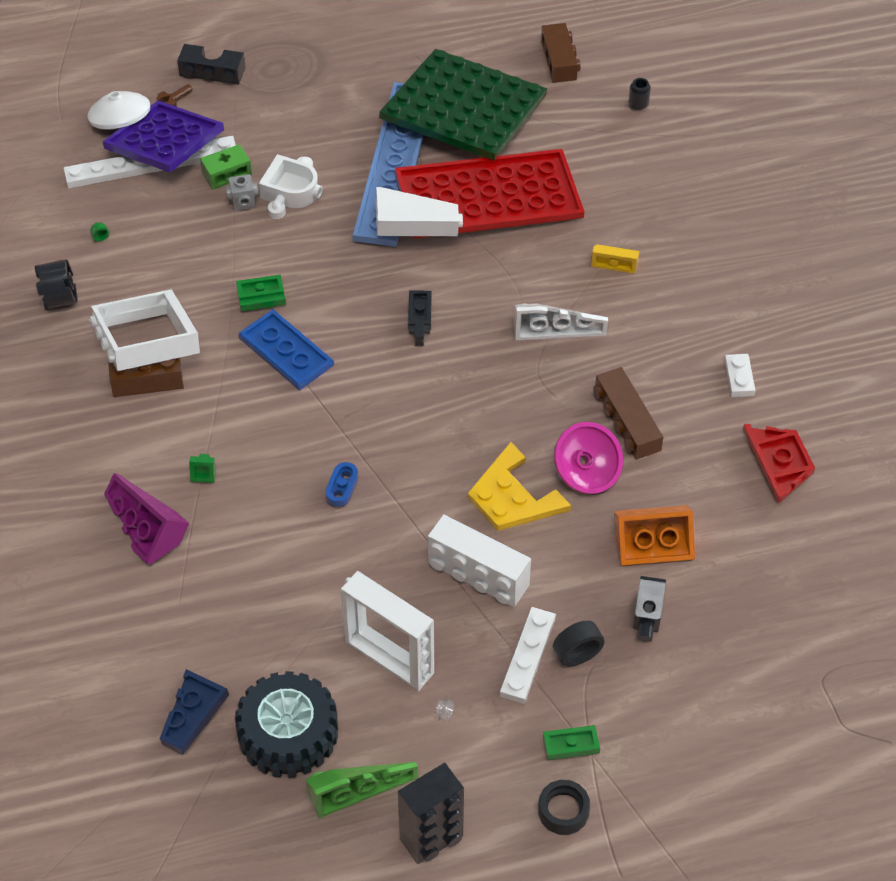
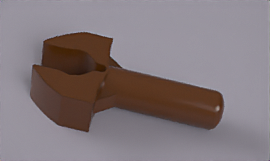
[156,84,193,107]

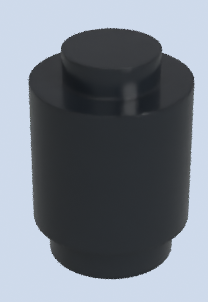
[628,78,651,109]

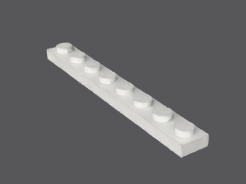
[64,136,235,188]

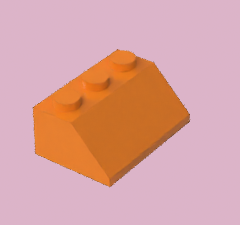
[614,505,695,566]

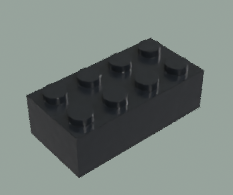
[398,762,464,864]

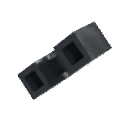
[177,44,246,85]

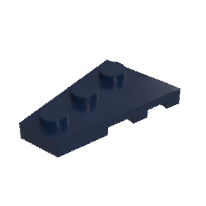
[160,669,229,754]

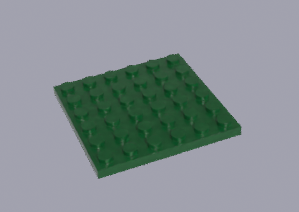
[379,49,547,161]

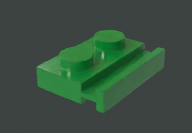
[236,274,286,312]

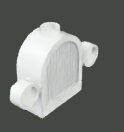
[259,154,323,219]

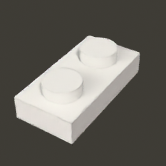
[724,354,755,397]

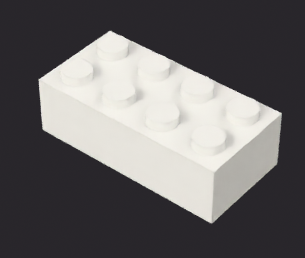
[428,515,531,607]

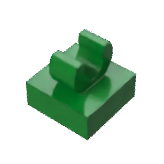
[189,453,216,483]

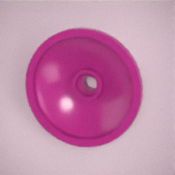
[554,422,623,494]

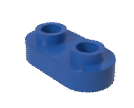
[326,462,358,507]

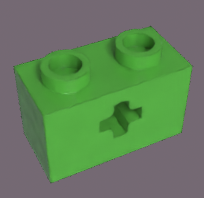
[200,144,252,190]

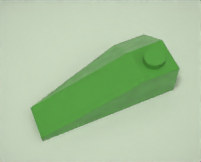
[305,762,418,819]

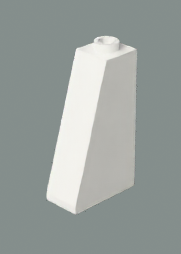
[375,187,463,236]

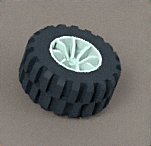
[235,671,338,778]

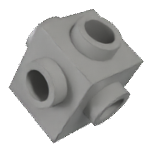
[226,174,258,211]

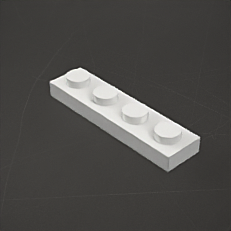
[500,607,556,704]

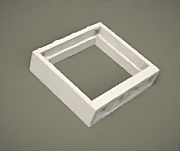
[89,289,200,371]
[341,571,434,691]

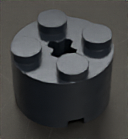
[35,259,78,310]

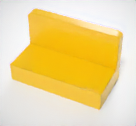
[591,244,639,274]

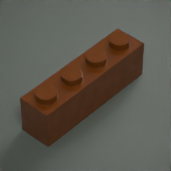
[593,367,664,460]

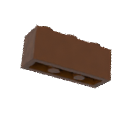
[541,23,581,83]
[108,357,184,397]

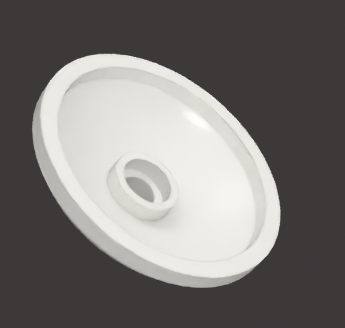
[87,91,150,129]

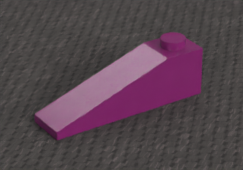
[104,473,189,564]

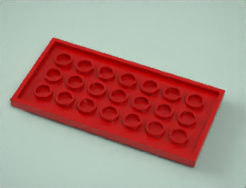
[394,149,585,239]

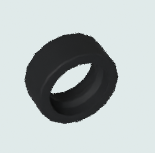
[553,620,605,667]
[538,779,590,835]

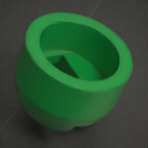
[90,222,109,242]

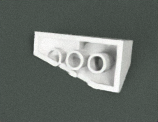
[513,303,608,341]

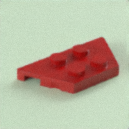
[743,424,815,503]

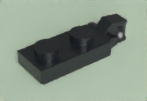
[408,290,432,346]

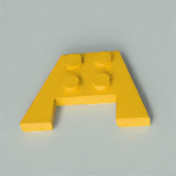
[468,442,571,531]

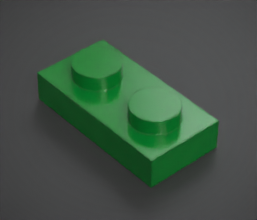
[543,725,600,760]

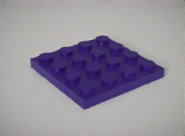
[103,101,224,173]

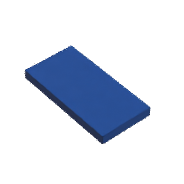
[238,309,334,391]

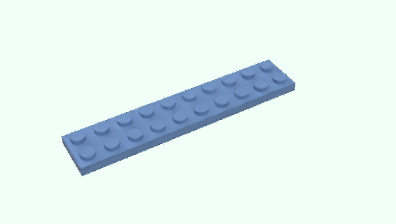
[353,82,424,247]

